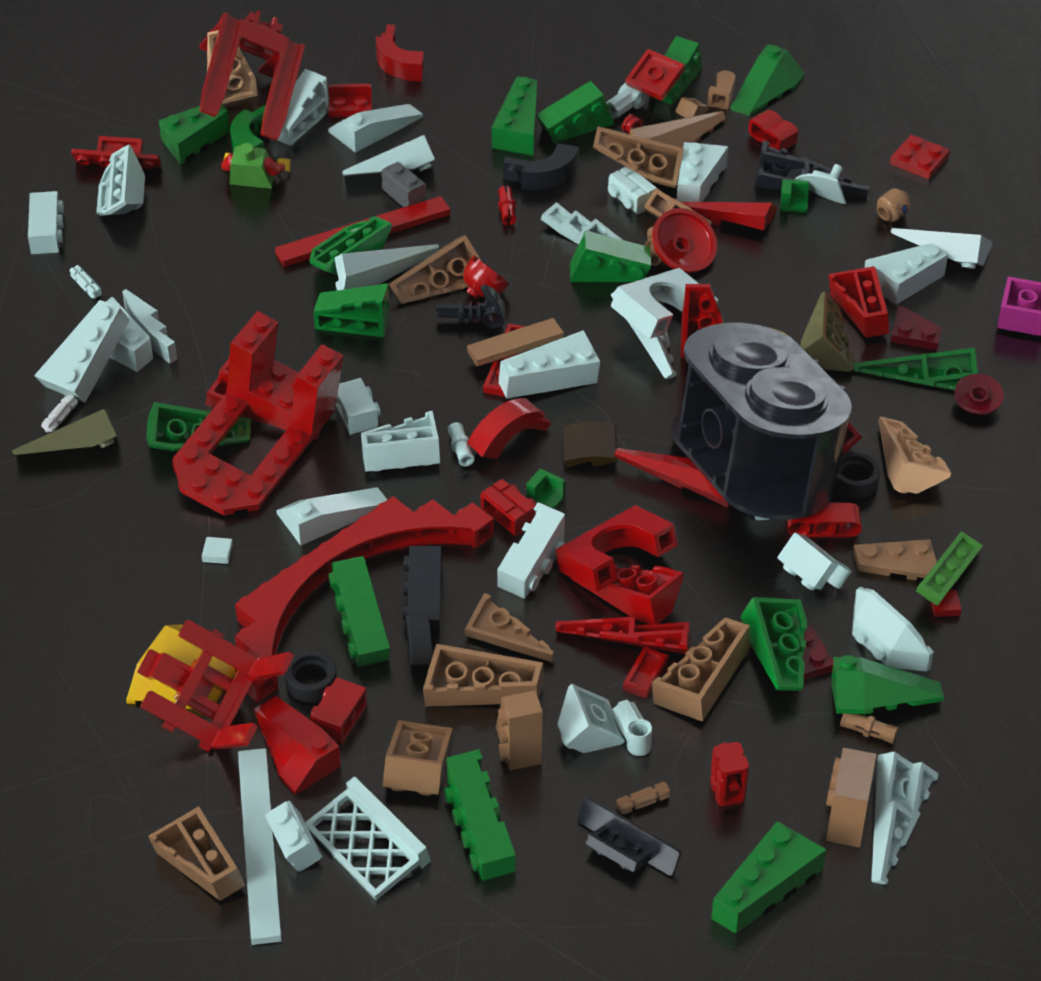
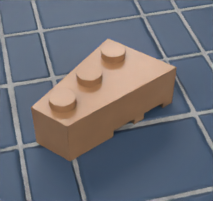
[496,690,543,770]
[826,748,876,848]
[148,806,245,900]

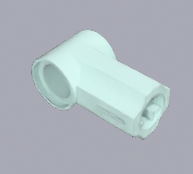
[606,83,646,119]
[612,699,652,756]

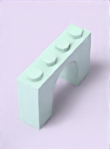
[611,268,719,339]

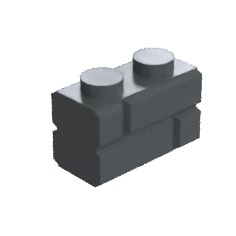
[381,162,427,207]

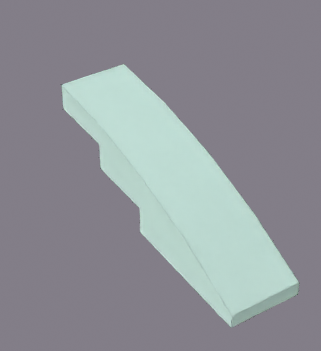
[541,202,622,245]
[122,289,177,364]

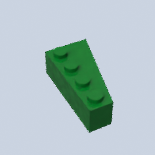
[444,749,515,881]
[711,821,826,933]

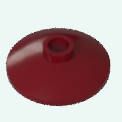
[954,374,1004,415]

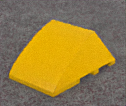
[126,624,236,709]

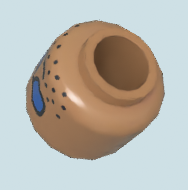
[877,188,910,222]

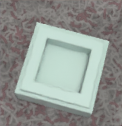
[202,537,233,564]

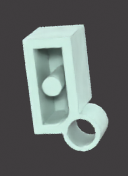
[777,533,852,591]

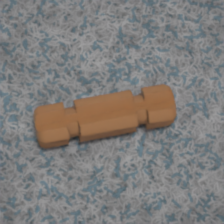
[616,782,670,814]

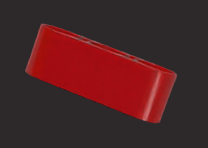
[787,503,862,537]

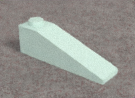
[328,104,423,153]
[342,135,435,176]
[891,228,992,269]
[276,487,387,545]

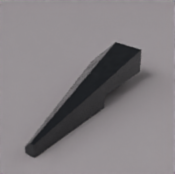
[754,140,870,197]

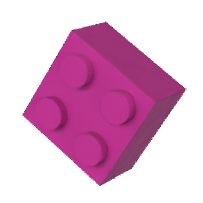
[997,276,1041,336]

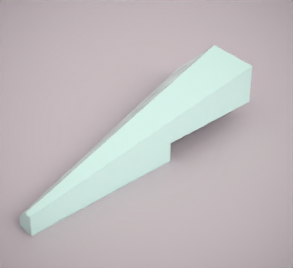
[335,244,439,290]
[611,284,677,379]
[872,752,939,884]

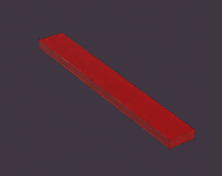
[275,196,450,267]

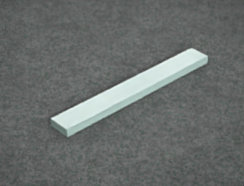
[238,748,281,945]

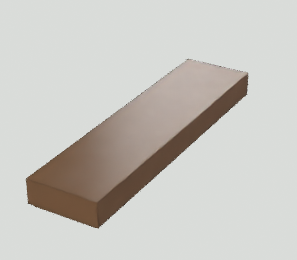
[467,318,564,366]

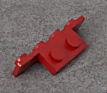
[71,136,162,170]

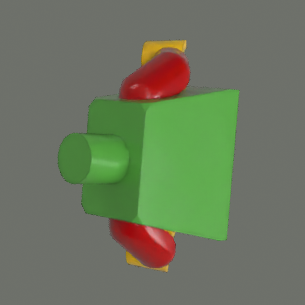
[221,143,290,189]

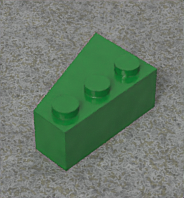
[159,105,230,164]
[570,230,651,282]

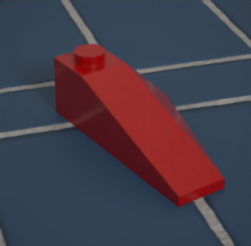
[680,284,724,359]
[571,564,684,624]
[253,696,341,795]

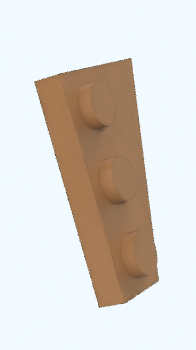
[853,539,937,581]

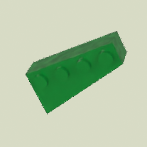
[492,76,537,156]
[329,556,390,667]

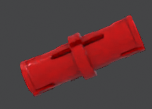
[498,186,516,225]

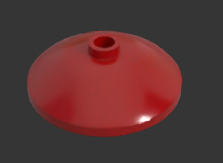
[652,208,717,273]

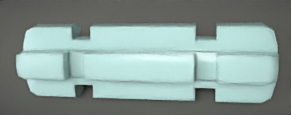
[70,265,102,299]

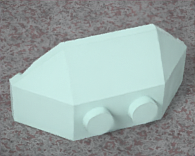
[97,144,145,216]
[852,587,934,672]

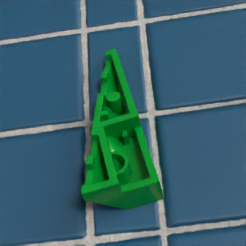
[853,348,978,390]

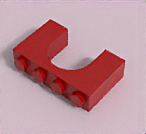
[555,505,678,592]

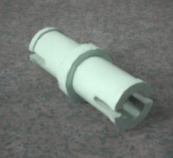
[448,422,474,466]

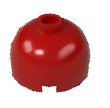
[463,255,510,299]

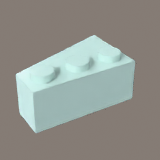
[497,502,566,599]

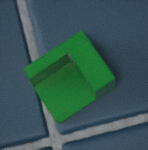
[780,179,809,213]
[526,468,566,509]

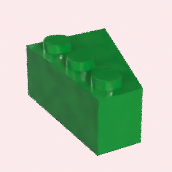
[649,36,703,104]
[536,81,614,143]
[313,283,390,337]

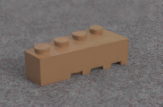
[423,644,544,707]

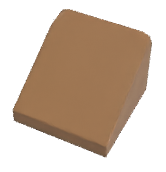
[676,97,709,118]

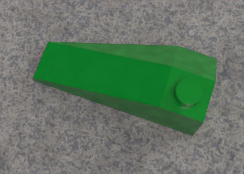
[741,597,807,691]
[831,655,944,714]

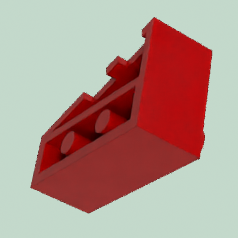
[828,266,889,338]

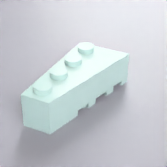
[34,300,130,403]

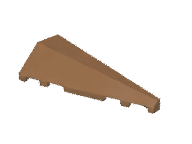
[630,111,726,148]

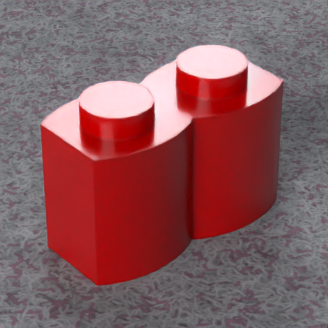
[748,110,799,151]

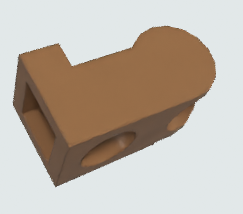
[708,71,735,110]

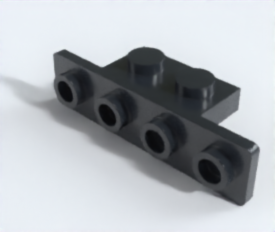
[577,797,682,876]

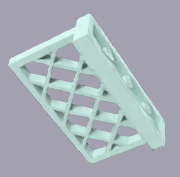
[305,776,431,900]

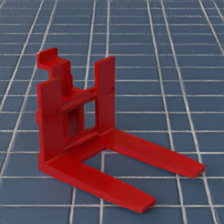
[199,10,305,141]

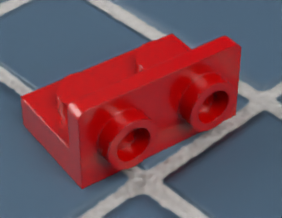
[328,84,372,117]

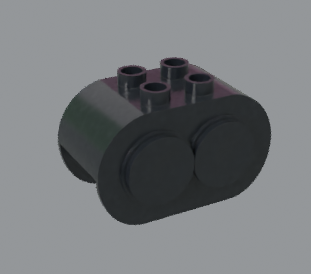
[671,323,852,520]

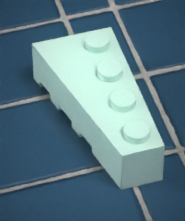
[498,330,600,399]

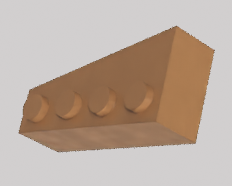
[652,617,751,721]

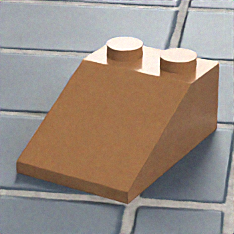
[383,720,453,795]

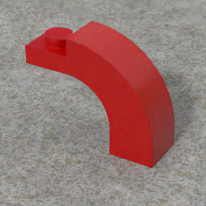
[376,24,424,82]
[467,398,551,459]

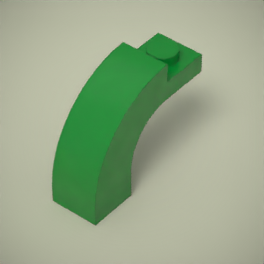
[230,105,266,153]

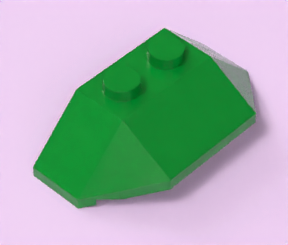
[309,216,392,276]

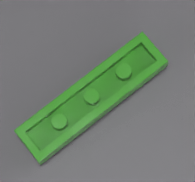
[916,531,983,606]

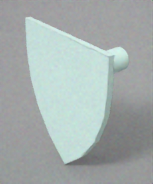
[795,164,846,204]

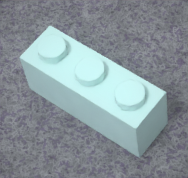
[28,191,64,254]

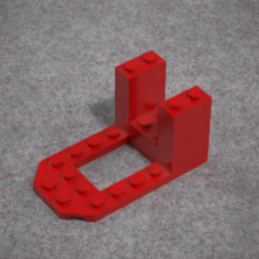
[172,311,344,515]

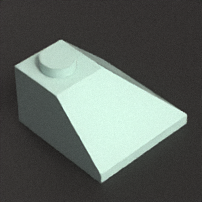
[557,684,625,753]

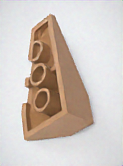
[593,127,684,188]
[388,235,481,304]

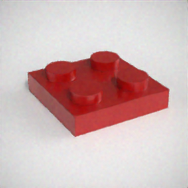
[625,49,685,101]
[890,135,950,179]

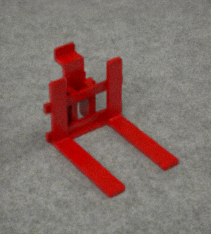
[137,620,294,752]

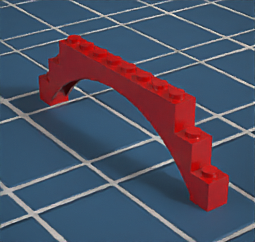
[235,496,494,703]

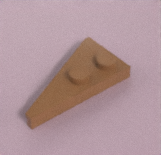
[465,593,555,662]

